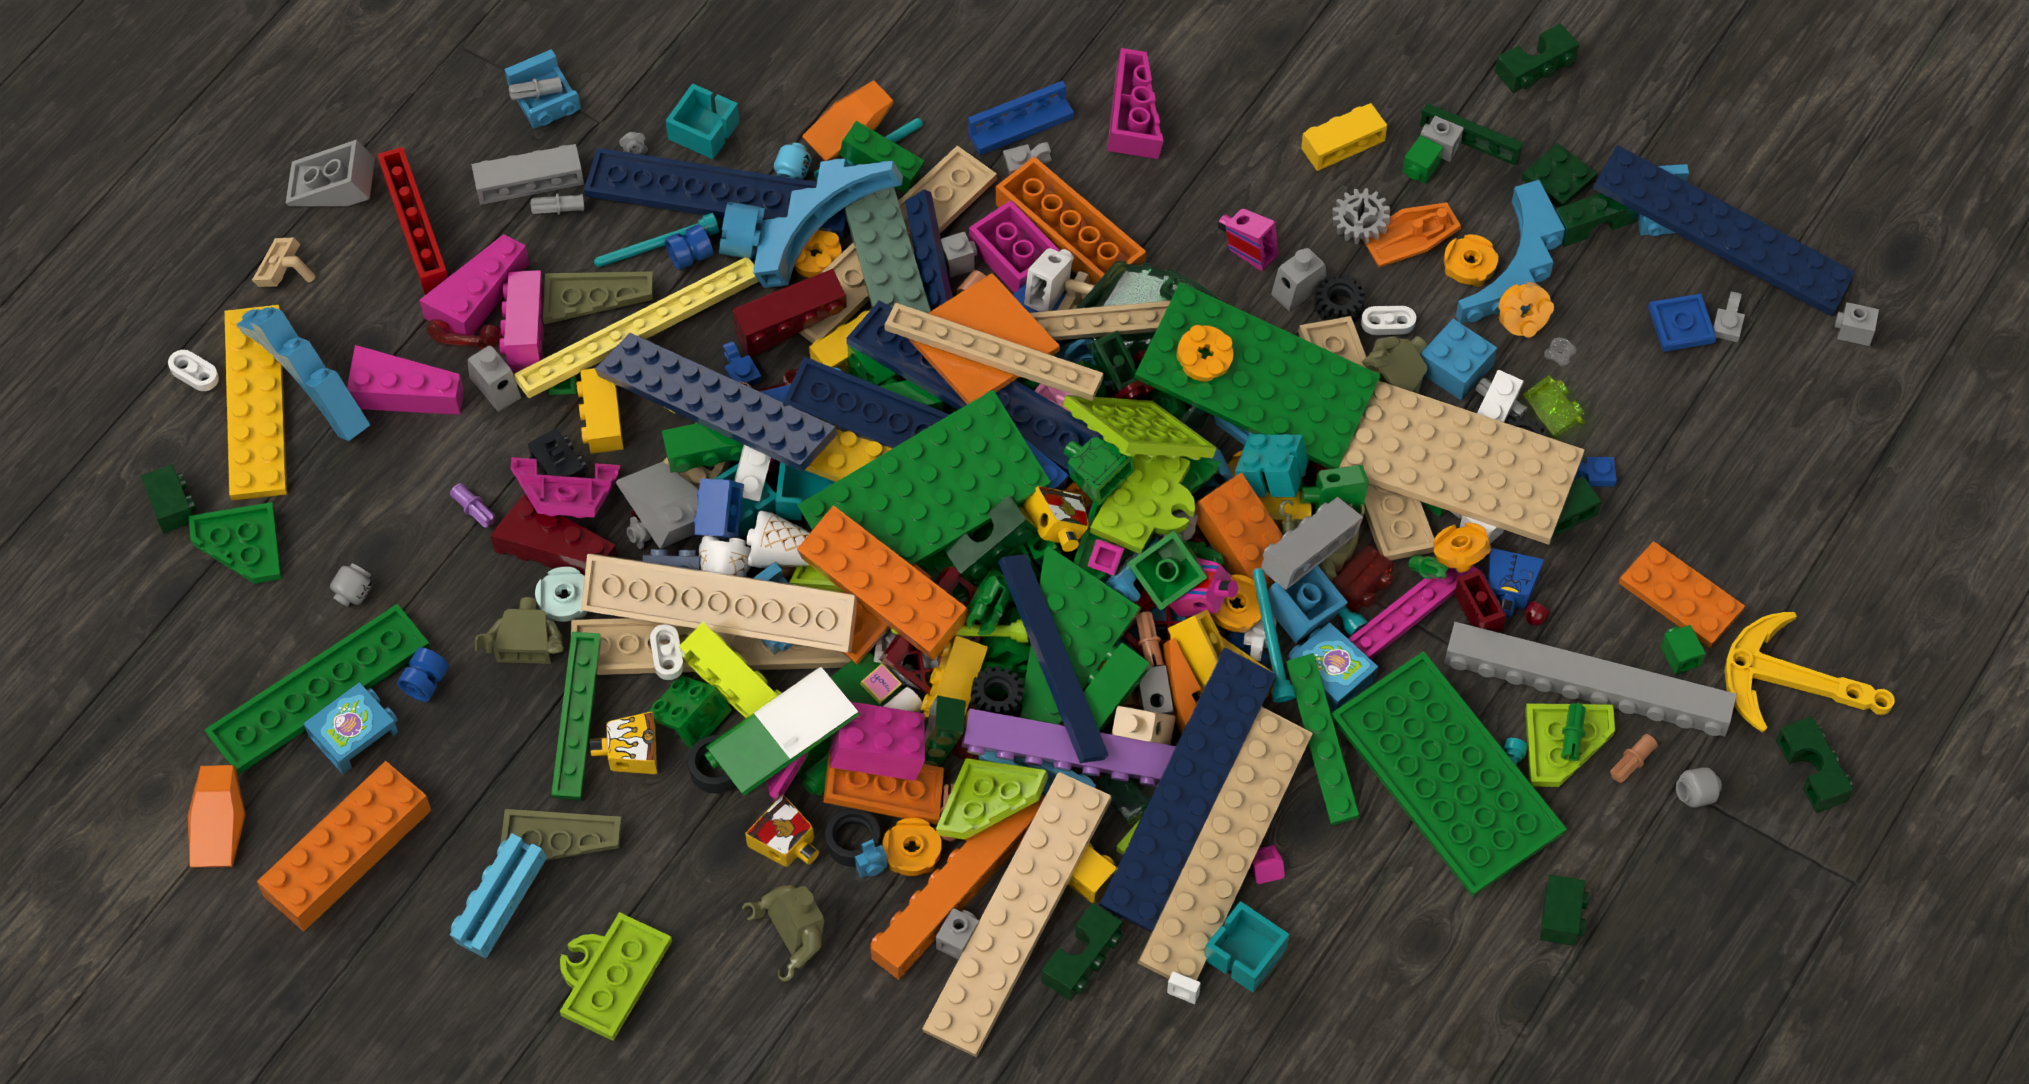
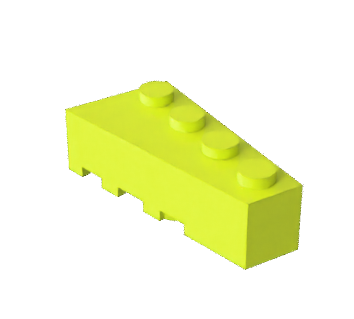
[679,622,782,718]

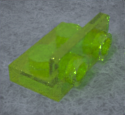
[1523,375,1586,439]

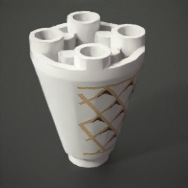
[747,511,811,568]
[699,536,751,577]

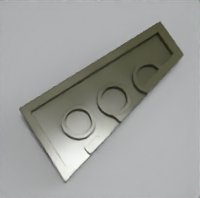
[543,271,654,324]
[501,809,623,861]

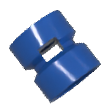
[665,224,714,270]
[397,648,449,702]

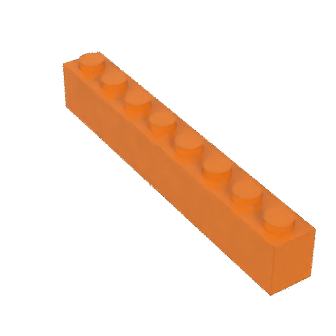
[870,794,1045,980]

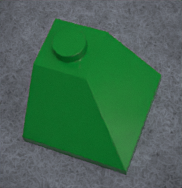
[1127,529,1208,611]

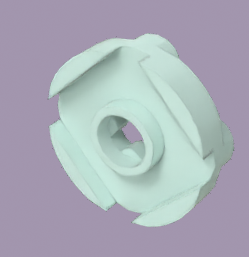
[535,567,588,622]

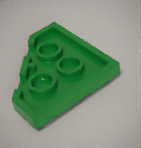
[188,502,282,584]

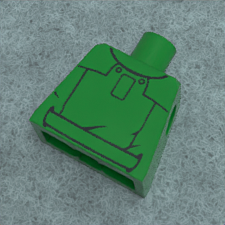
[1064,437,1135,506]

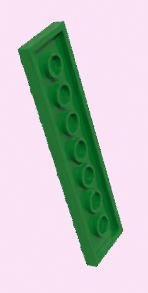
[205,604,431,775]

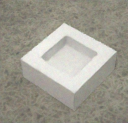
[1167,972,1201,1004]

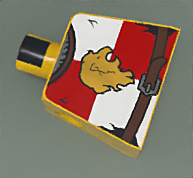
[1023,486,1089,552]
[745,794,819,867]

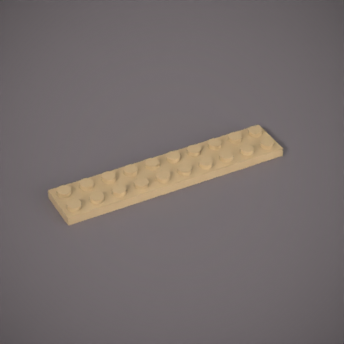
[799,146,997,343]
[1298,316,1434,562]
[581,554,858,652]
[571,618,851,675]
[1138,707,1313,980]
[922,772,1112,1057]

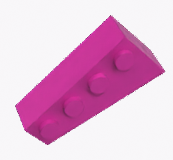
[1107,48,1163,159]
[419,234,530,341]
[500,270,544,385]
[347,345,464,415]

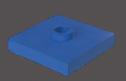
[1648,294,1717,352]

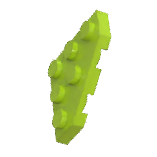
[1525,704,1615,787]
[936,758,1048,840]

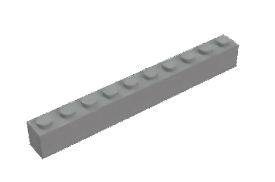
[1444,622,1737,736]

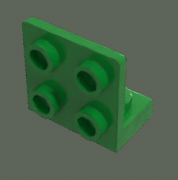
[648,676,732,749]

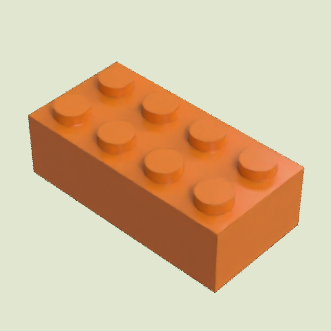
[1195,472,1283,590]

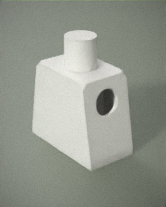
[1024,248,1074,312]

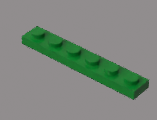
[551,632,601,800]
[1286,653,1361,826]

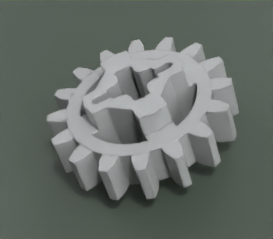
[1333,188,1390,244]

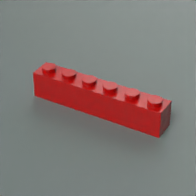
[377,147,448,295]

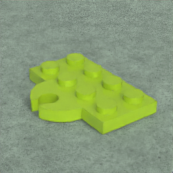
[1090,454,1195,554]
[560,912,672,1041]

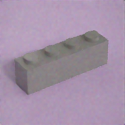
[471,144,584,205]
[1261,497,1363,590]

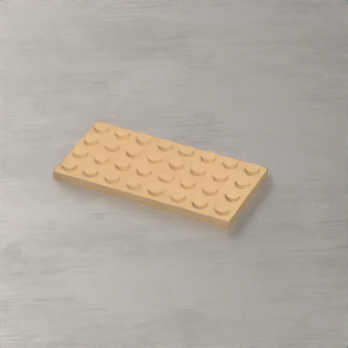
[1338,381,1585,545]

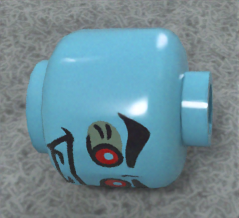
[774,143,812,180]

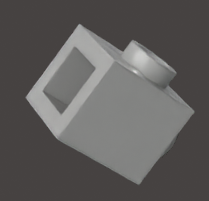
[1421,116,1464,162]
[941,232,977,278]
[1834,302,1879,346]
[936,908,979,960]

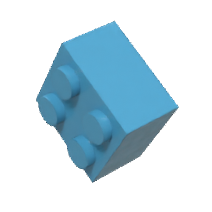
[1420,319,1497,401]
[1268,565,1348,643]

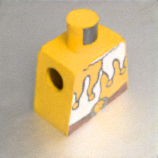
[590,712,657,774]

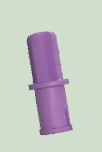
[450,483,496,528]

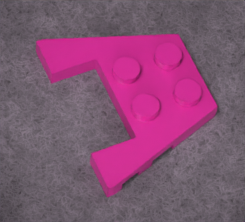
[511,457,620,518]

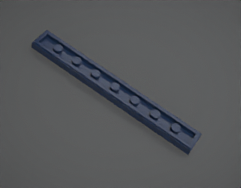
[998,554,1109,764]

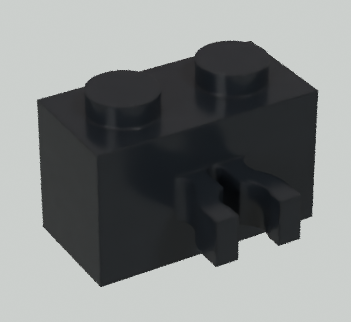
[527,428,587,478]

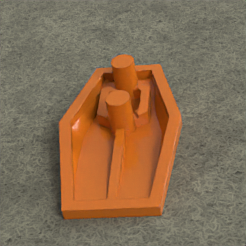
[802,80,894,161]
[1362,202,1461,268]
[187,765,246,868]

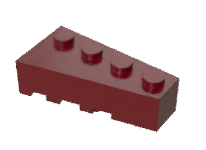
[733,269,847,358]
[490,494,618,576]

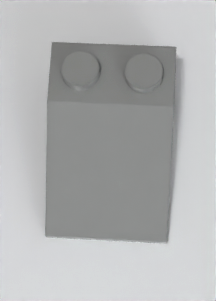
[286,139,375,206]
[616,462,698,549]

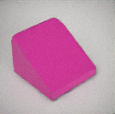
[1088,539,1125,576]
[1251,845,1285,884]

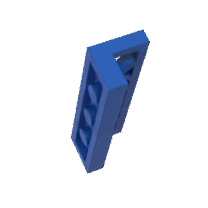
[968,81,1074,155]

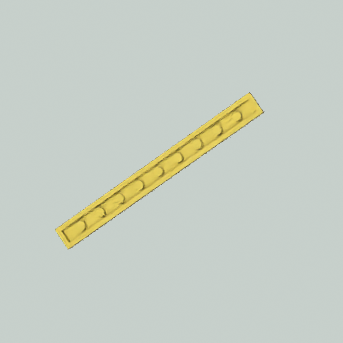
[514,258,759,398]

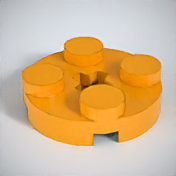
[794,230,842,278]
[1444,234,1498,287]
[1498,282,1554,338]
[1177,325,1233,382]
[1433,522,1491,572]
[1210,574,1262,633]
[883,818,942,876]

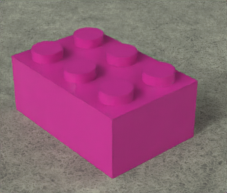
[969,200,1060,293]
[830,702,925,781]

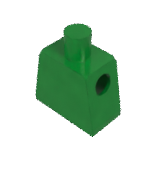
[1300,465,1369,513]

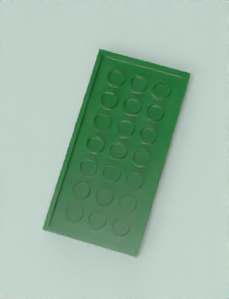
[1134,282,1381,469]
[798,390,1052,566]
[1331,651,1567,897]

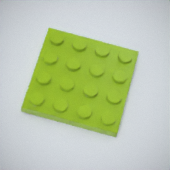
[1063,395,1216,460]

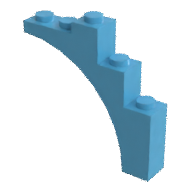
[753,159,903,288]
[1456,180,1565,324]
[236,307,370,441]

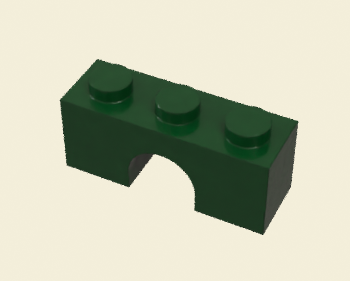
[1495,23,1579,93]
[1556,193,1638,247]
[944,495,1038,583]
[924,695,966,767]
[1776,716,1853,813]
[1041,903,1123,1001]

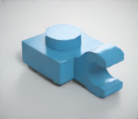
[855,839,888,878]

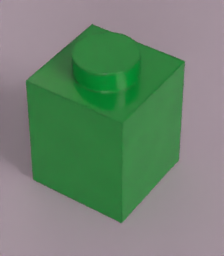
[1402,135,1443,184]
[1660,625,1705,675]

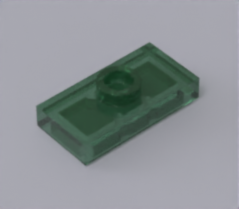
[1098,774,1149,826]

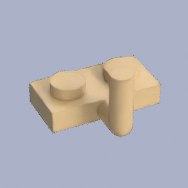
[252,238,315,287]
[1057,271,1097,310]

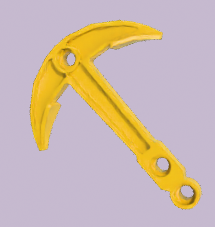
[1724,612,1895,733]

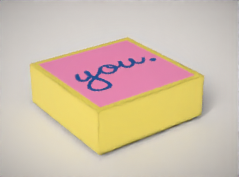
[860,663,902,704]

